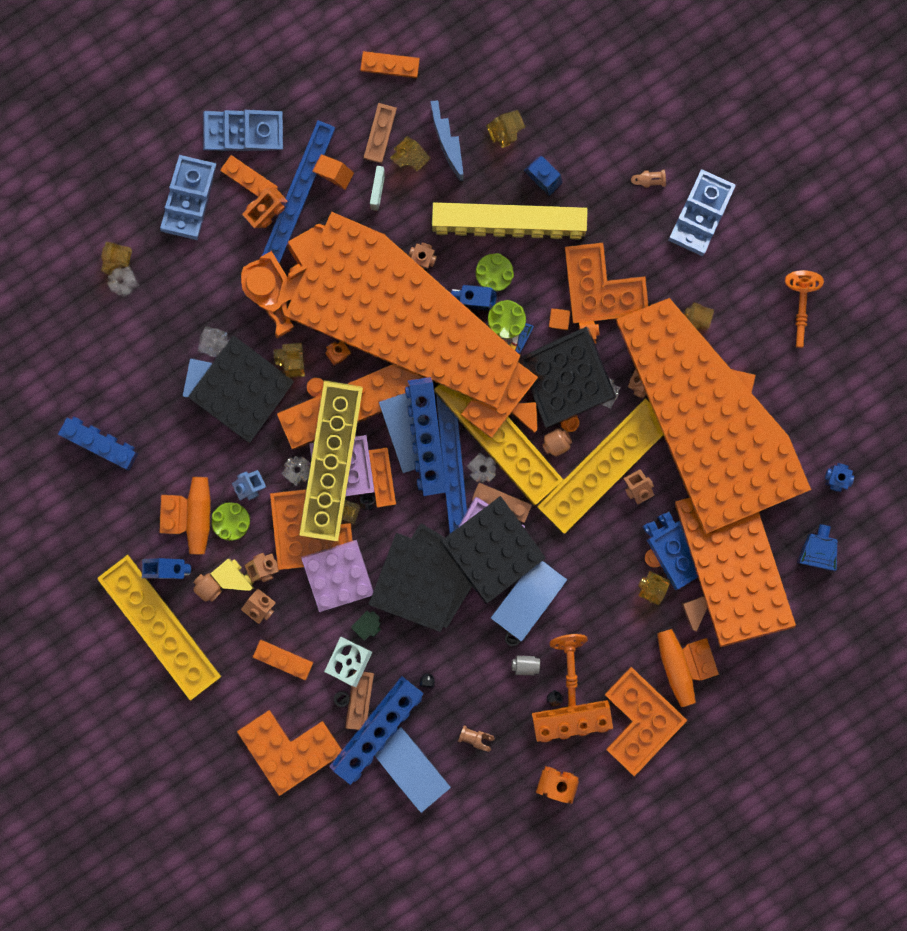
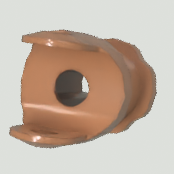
[631,169,666,188]
[458,725,494,752]

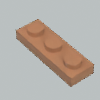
[364,103,397,164]
[472,483,532,523]
[345,670,374,730]

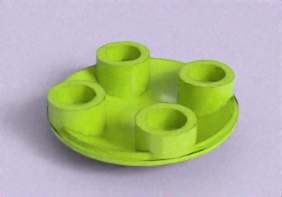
[476,253,514,292]
[488,300,526,339]
[212,502,250,541]

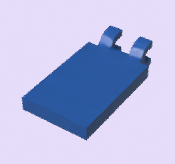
[642,512,698,590]

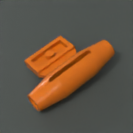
[160,477,211,554]
[657,629,719,707]

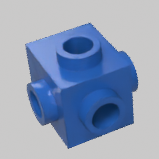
[825,463,854,492]

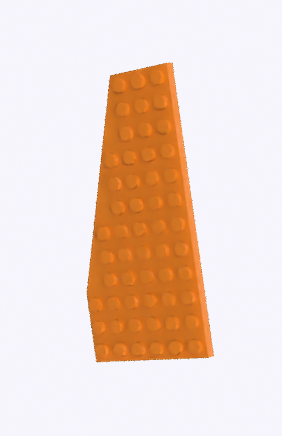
[284,212,521,409]

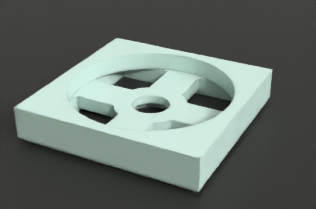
[370,166,385,211]
[324,637,372,687]

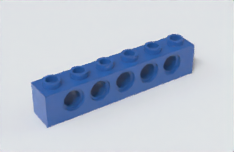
[405,377,446,496]
[329,676,424,785]

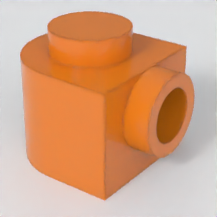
[579,321,599,344]
[325,341,351,366]

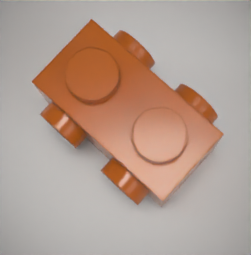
[242,188,288,228]

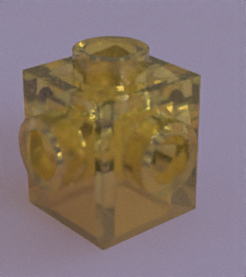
[638,571,670,605]

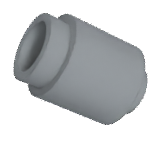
[511,655,540,676]

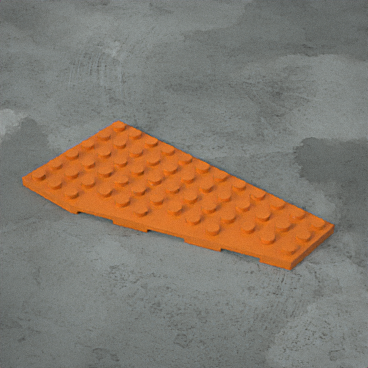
[616,298,811,534]

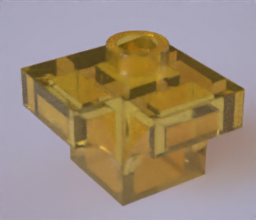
[486,110,525,148]
[390,136,431,171]
[101,242,132,275]
[684,302,714,330]
[274,343,305,377]

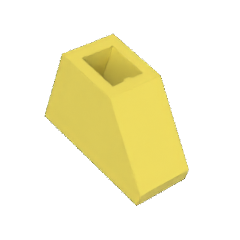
[210,559,254,591]

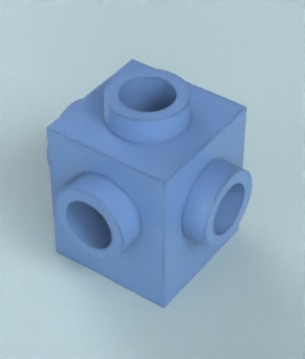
[231,470,266,500]

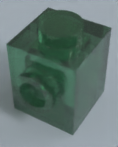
[351,610,381,641]

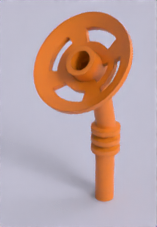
[785,270,824,348]
[549,634,588,707]

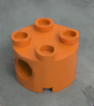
[536,766,579,804]

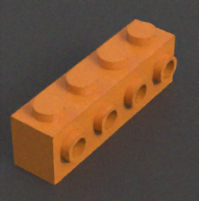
[532,700,613,742]

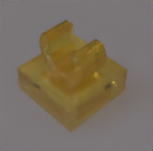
[342,500,361,524]

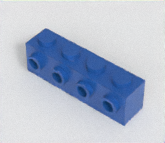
[58,416,138,470]

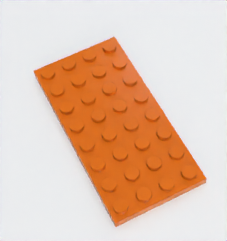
[675,498,796,647]

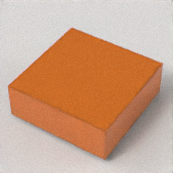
[549,308,570,330]

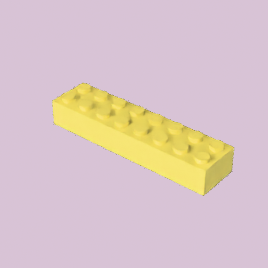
[432,203,587,240]
[299,380,363,541]

